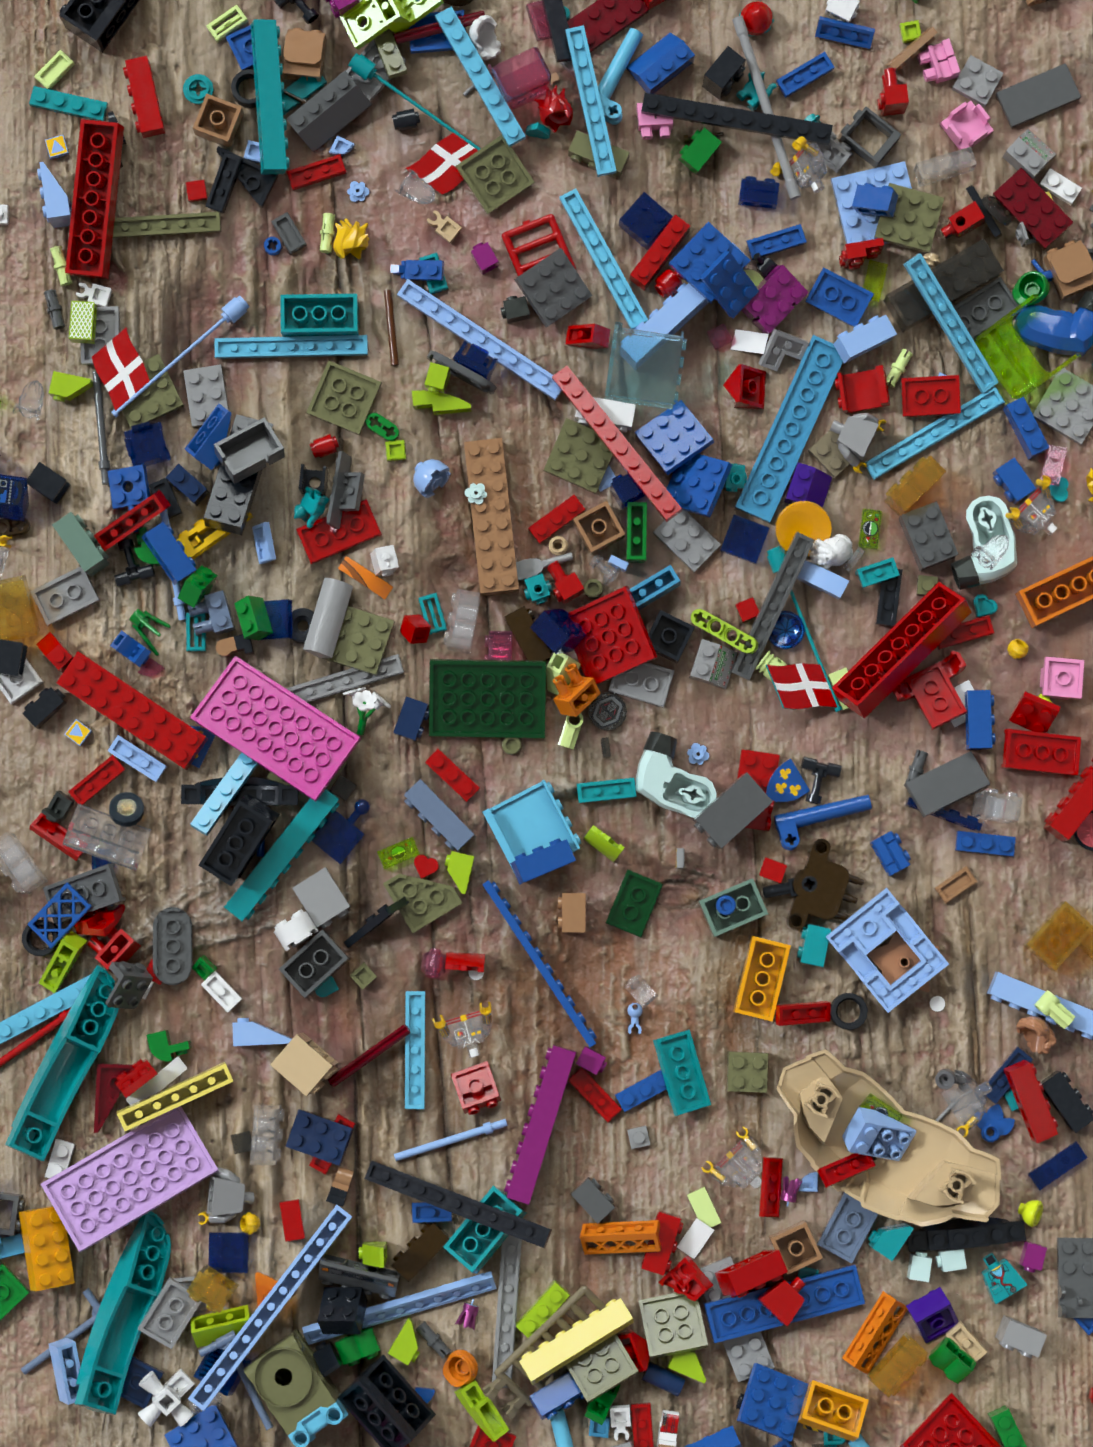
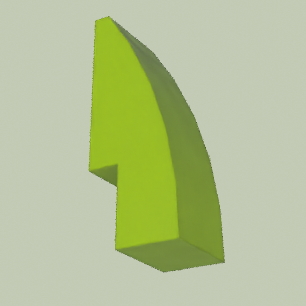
[412,390,472,415]
[454,1380,509,1442]

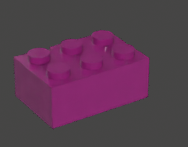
[741,265,809,334]

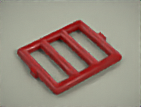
[502,214,576,276]

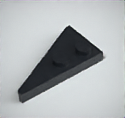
[216,146,278,208]
[344,897,409,948]

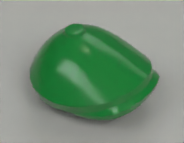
[1012,271,1050,307]

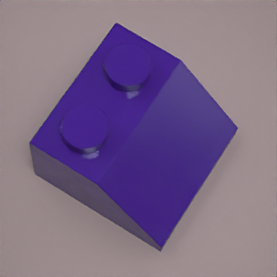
[784,462,832,508]
[906,1287,959,1344]

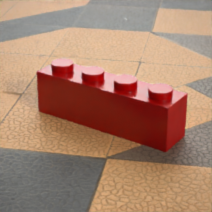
[123,56,165,138]
[629,215,691,291]
[93,490,171,551]
[1003,1060,1058,1144]

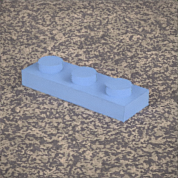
[108,735,167,782]

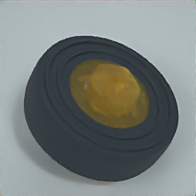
[109,792,144,827]

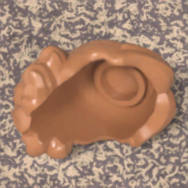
[1016,1016,1057,1054]

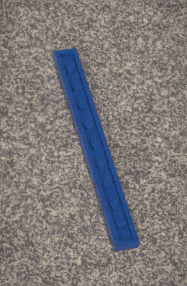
[482,880,597,1047]

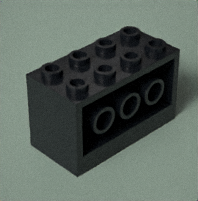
[59,0,140,53]
[199,794,280,886]
[337,1355,436,1447]

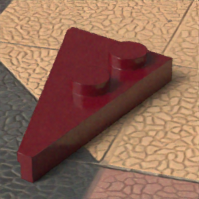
[94,1063,133,1133]

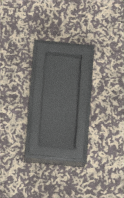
[271,212,307,255]

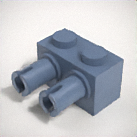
[188,590,236,636]

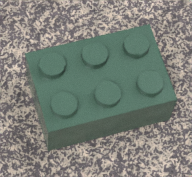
[52,512,110,577]
[698,878,768,937]

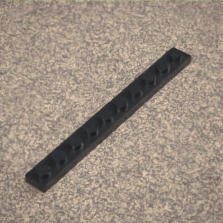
[641,93,833,145]
[364,1160,552,1248]

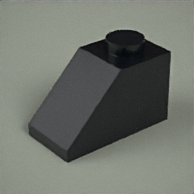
[313,1341,342,1377]

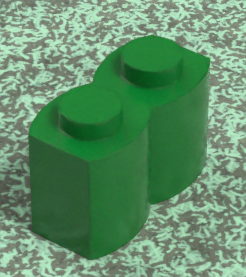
[335,1327,381,1367]
[928,1337,976,1384]

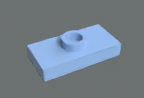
[252,522,276,564]

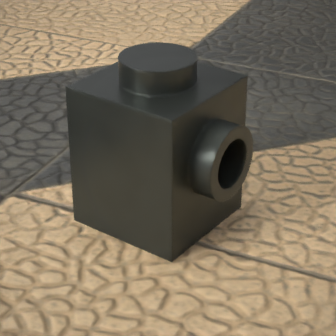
[500,296,530,324]

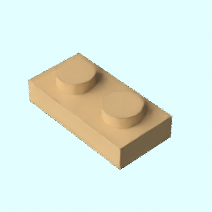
[946,1321,987,1362]

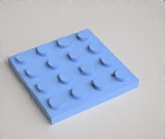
[831,161,912,244]

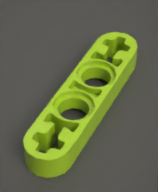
[691,609,758,654]

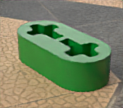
[366,413,399,441]

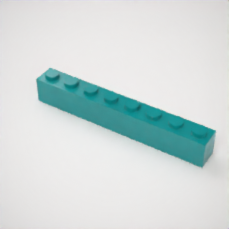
[250,19,290,175]
[224,788,340,921]

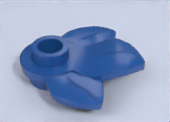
[976,1104,1015,1142]

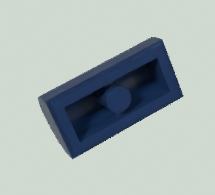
[642,1361,686,1397]

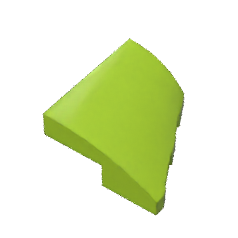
[583,825,625,863]

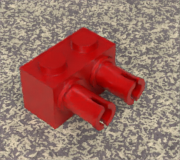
[877,68,909,116]
[547,560,584,605]
[87,927,141,974]

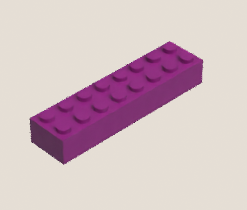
[504,1044,576,1205]

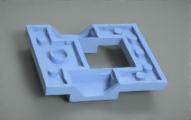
[826,887,949,1013]

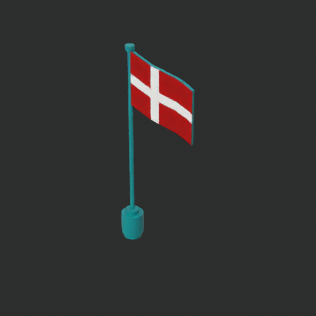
[348,53,481,195]
[766,546,842,712]

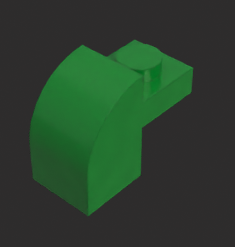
[134,527,161,567]
[146,1030,192,1061]
[584,1384,620,1425]

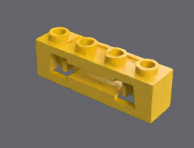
[176,512,253,560]

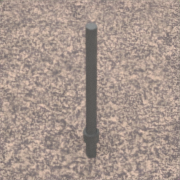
[92,371,110,485]

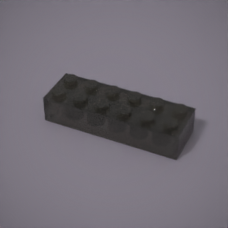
[883,239,1004,332]

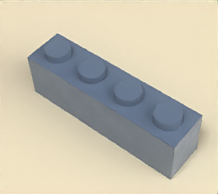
[404,779,475,851]

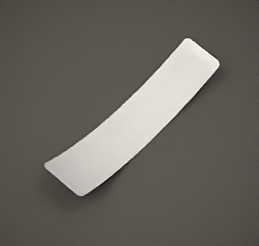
[126,1057,187,1105]

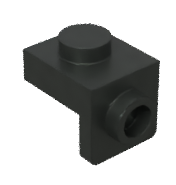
[41,790,75,823]

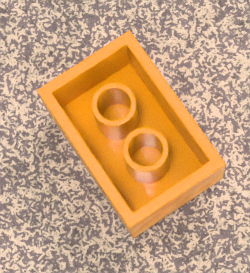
[798,1380,869,1442]

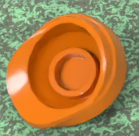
[443,1350,478,1387]

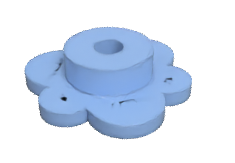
[347,181,369,202]
[687,743,709,765]

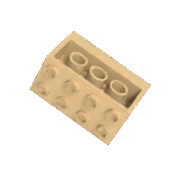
[270,1032,338,1096]

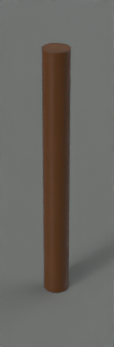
[384,290,399,366]

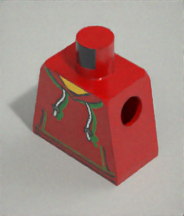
[940,201,985,239]

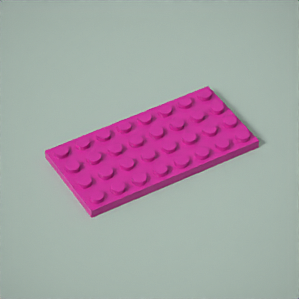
[190,656,361,802]

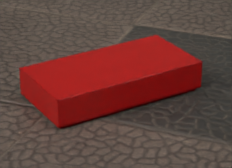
[279,1199,305,1242]

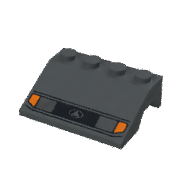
[318,1254,401,1299]

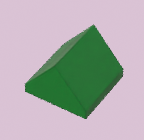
[192,955,218,981]

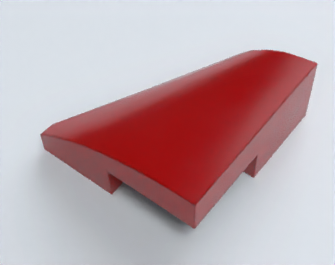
[74,904,125,936]
[445,952,485,972]
[658,1255,714,1301]

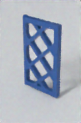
[27,882,92,949]

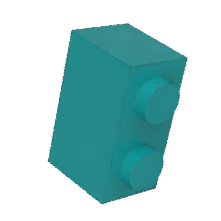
[797,924,831,967]

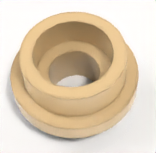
[549,536,568,556]

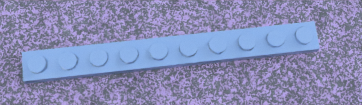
[397,279,561,400]
[302,1271,497,1345]

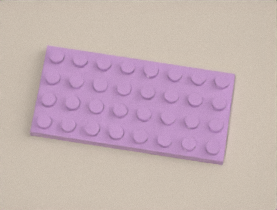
[41,1106,219,1253]

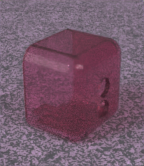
[488,47,551,110]

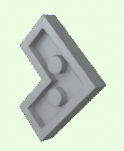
[759,329,809,371]

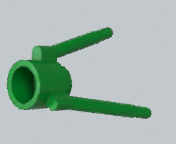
[129,609,171,656]

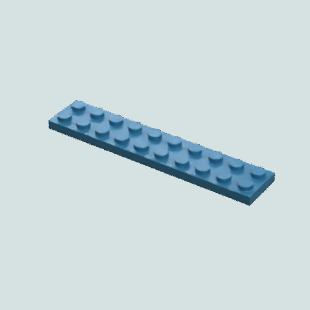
[735,335,843,523]

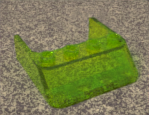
[975,294,1081,399]

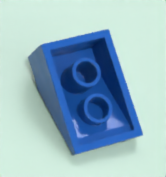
[185,403,231,470]

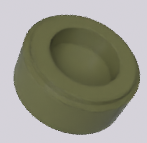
[584,579,603,599]
[502,738,521,755]

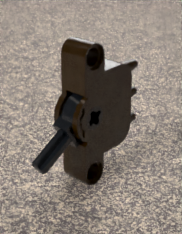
[763,839,864,930]

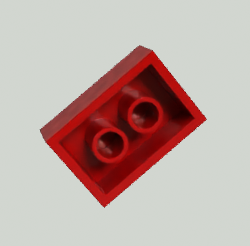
[715,1250,788,1298]

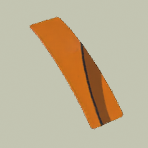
[338,556,393,599]

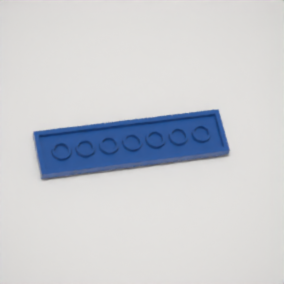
[704,1264,865,1343]

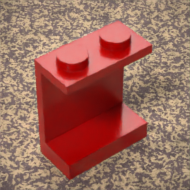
[835,365,890,414]

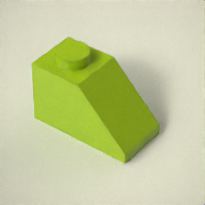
[424,362,451,394]
[48,371,93,402]
[445,851,475,895]
[388,1317,420,1365]
[668,1351,706,1384]

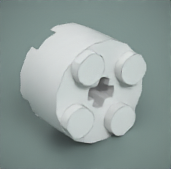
[274,909,319,952]

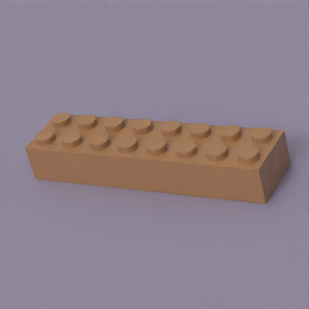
[464,438,519,597]

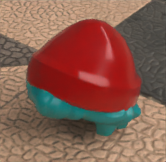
[739,1,774,37]

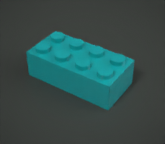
[280,294,359,337]
[443,1186,527,1274]

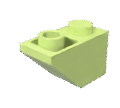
[546,650,581,695]

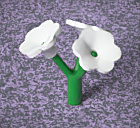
[343,687,391,735]

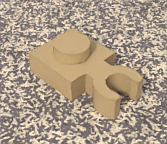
[427,210,462,244]

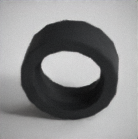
[231,69,256,108]
[22,920,60,956]
[830,993,868,1030]

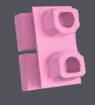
[917,38,960,83]
[636,103,673,140]

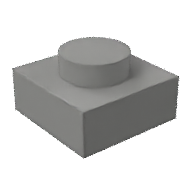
[627,1125,650,1149]

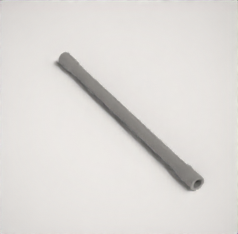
[732,16,801,200]

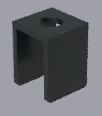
[25,462,70,504]
[299,464,329,496]
[0,639,28,679]

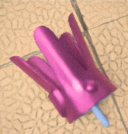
[781,1176,803,1207]
[455,1299,479,1330]

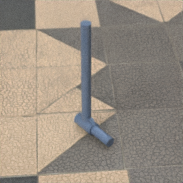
[21,1288,101,1375]
[198,1330,274,1431]

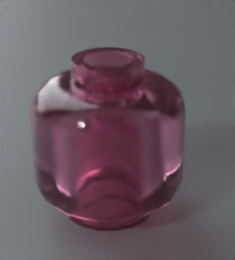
[421,948,446,979]

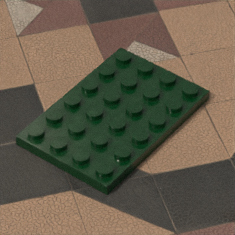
[429,659,546,738]

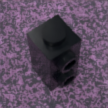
[22,687,67,729]

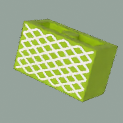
[69,301,98,344]

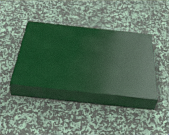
[605,869,663,938]

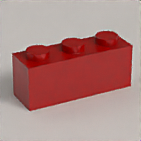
[641,1210,684,1276]

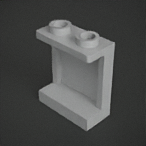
[292,867,351,929]

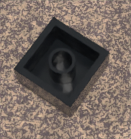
[702,46,746,100]
[648,610,695,664]
[317,1287,368,1334]

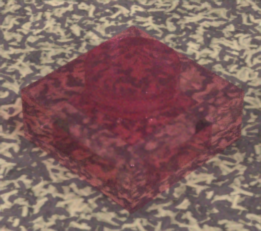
[707,323,732,350]

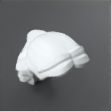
[468,15,501,60]
[809,534,853,569]

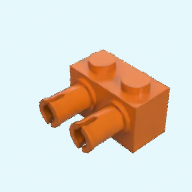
[553,663,601,717]

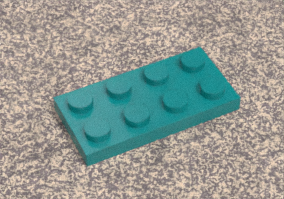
[653,1029,711,1116]

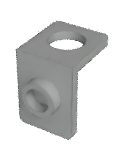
[1015,222,1037,246]

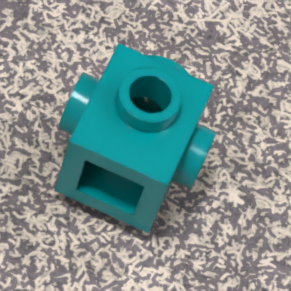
[724,463,747,492]
[523,573,553,605]

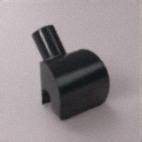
[753,253,778,279]

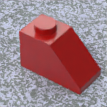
[565,323,611,349]
[36,632,74,673]

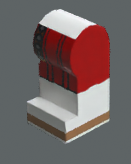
[657,1410,679,1447]

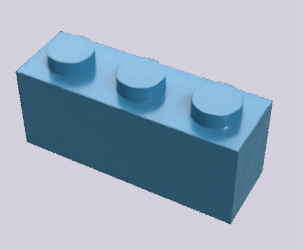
[630,565,681,611]

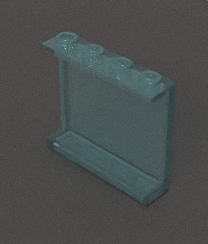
[604,322,687,409]

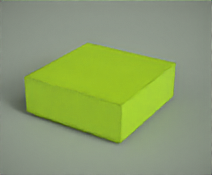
[899,20,921,43]
[385,440,406,462]

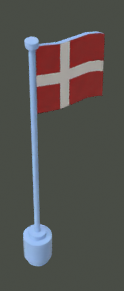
[92,295,249,418]

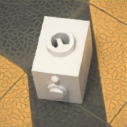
[825,0,860,23]
[370,545,399,577]

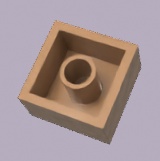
[193,94,244,148]
[573,501,625,555]
[558,893,586,933]
[769,1220,823,1275]

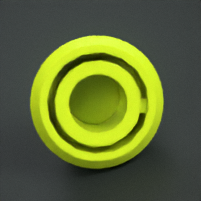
[1018,1200,1043,1227]

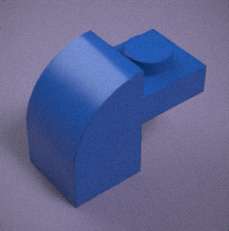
[110,630,151,667]

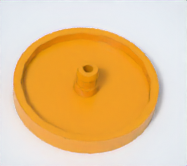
[775,501,832,556]

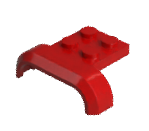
[892,651,967,730]

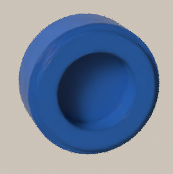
[716,895,736,915]

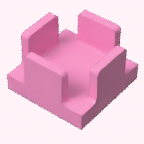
[940,101,994,154]
[1040,657,1084,700]

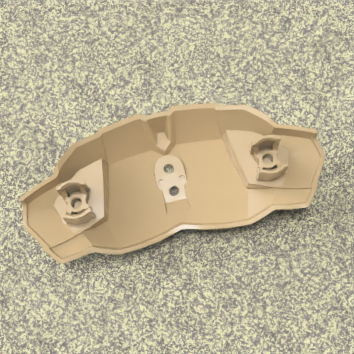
[777,1049,1001,1227]

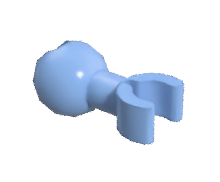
[627,1003,643,1034]

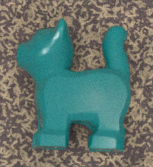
[736,72,777,111]
[294,486,330,528]

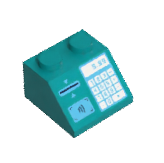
[868,1223,914,1261]

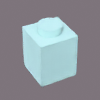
[935,1249,967,1272]
[907,1251,932,1282]

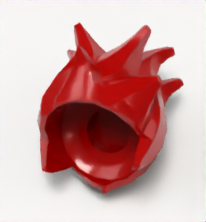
[534,85,573,133]

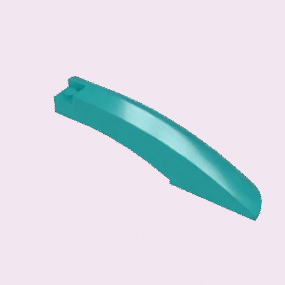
[5,965,119,1161]
[75,1211,171,1415]

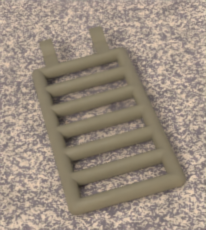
[483,1286,606,1419]

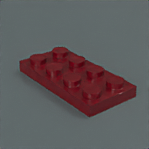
[567,0,649,53]
[993,167,1073,250]

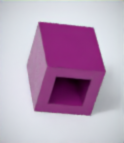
[471,242,499,275]
[576,1046,607,1075]
[1019,1241,1047,1273]

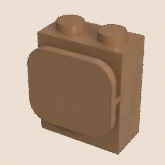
[282,28,327,82]
[1043,240,1093,301]

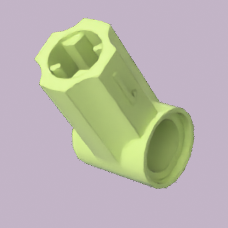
[558,713,583,750]
[1034,990,1075,1029]

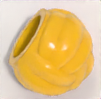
[1007,639,1029,659]
[240,1212,260,1235]

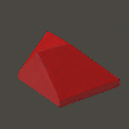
[723,364,766,409]
[617,1329,650,1372]

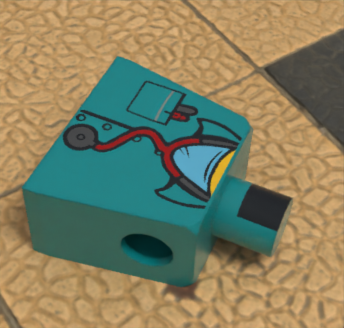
[981,1253,1027,1304]

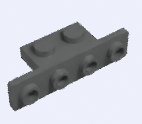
[326,451,365,529]

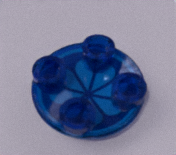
[769,611,805,649]

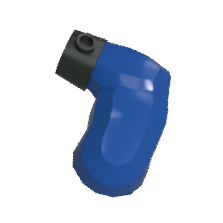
[1014,291,1093,357]

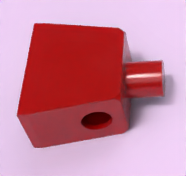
[757,1276,806,1326]

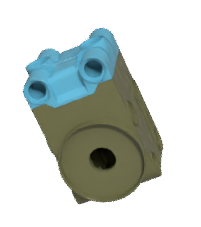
[243,1329,349,1447]

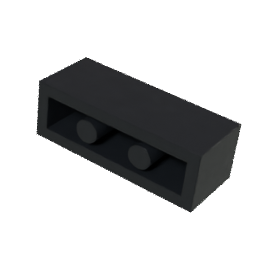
[1041,1071,1093,1133]

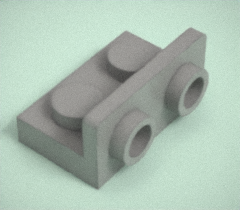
[810,132,854,173]

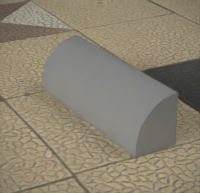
[303,578,353,658]

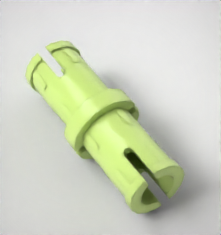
[319,213,335,253]
[50,246,72,286]
[887,349,913,388]

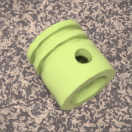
[755,651,787,682]

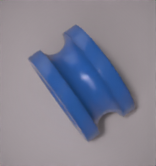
[264,237,282,256]

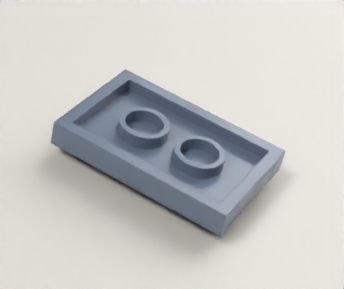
[817,1192,878,1263]

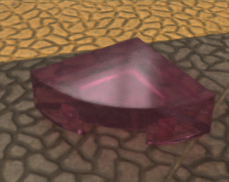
[138,657,165,677]

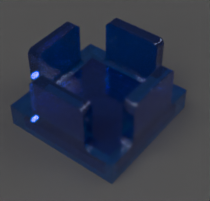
[453,341,498,381]
[124,422,171,466]

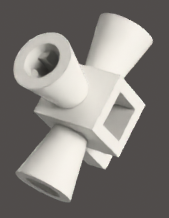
[138,1369,195,1427]

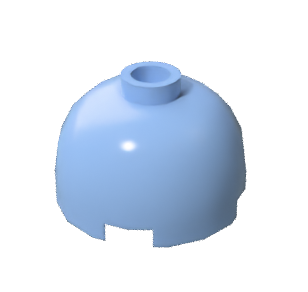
[413,459,451,498]

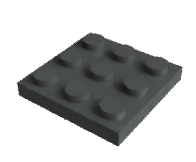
[514,248,592,327]

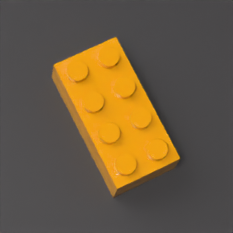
[733,936,791,1022]
[19,1205,75,1291]

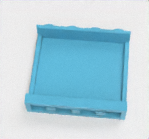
[483,780,581,874]

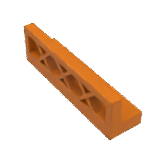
[580,1220,661,1255]
[842,1291,907,1375]

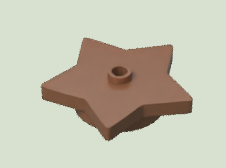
[867,931,940,992]

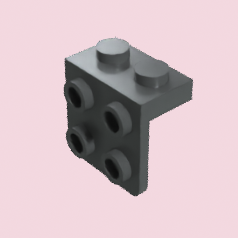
[106,961,153,1009]

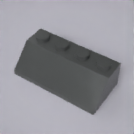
[287,71,372,152]

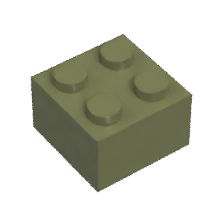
[726,1051,768,1093]

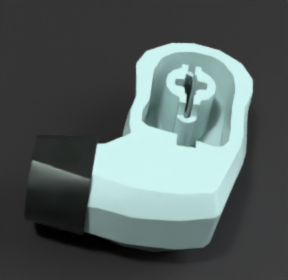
[951,496,1017,590]
[636,731,717,818]

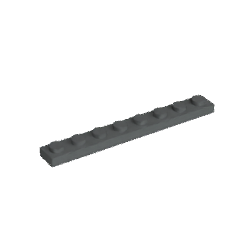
[731,532,815,680]

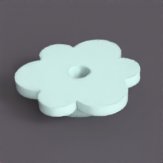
[465,483,487,505]

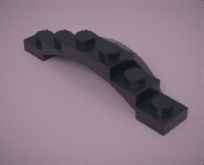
[181,777,299,806]
[907,1217,1026,1252]

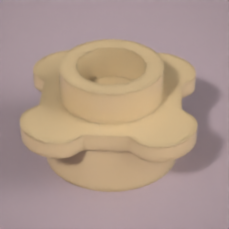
[924,253,940,269]

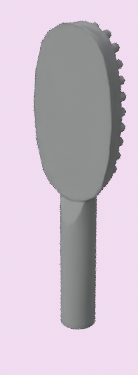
[516,552,573,580]

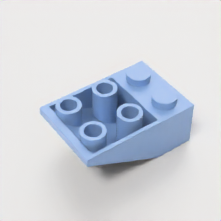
[37,162,72,228]
[842,1107,916,1161]

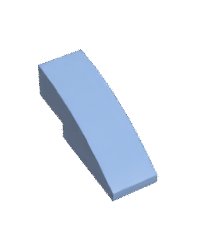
[797,560,849,600]

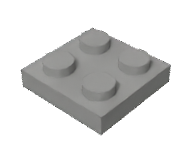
[951,55,1004,108]

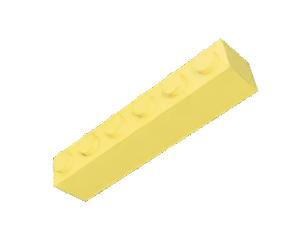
[117,1062,233,1131]
[519,1298,634,1385]

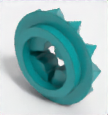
[183,74,214,105]

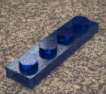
[905,797,982,832]

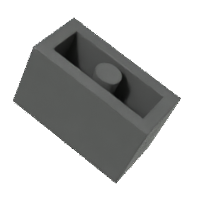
[571,1177,615,1224]

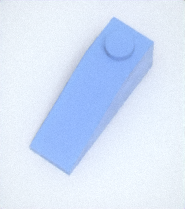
[232,1018,292,1046]

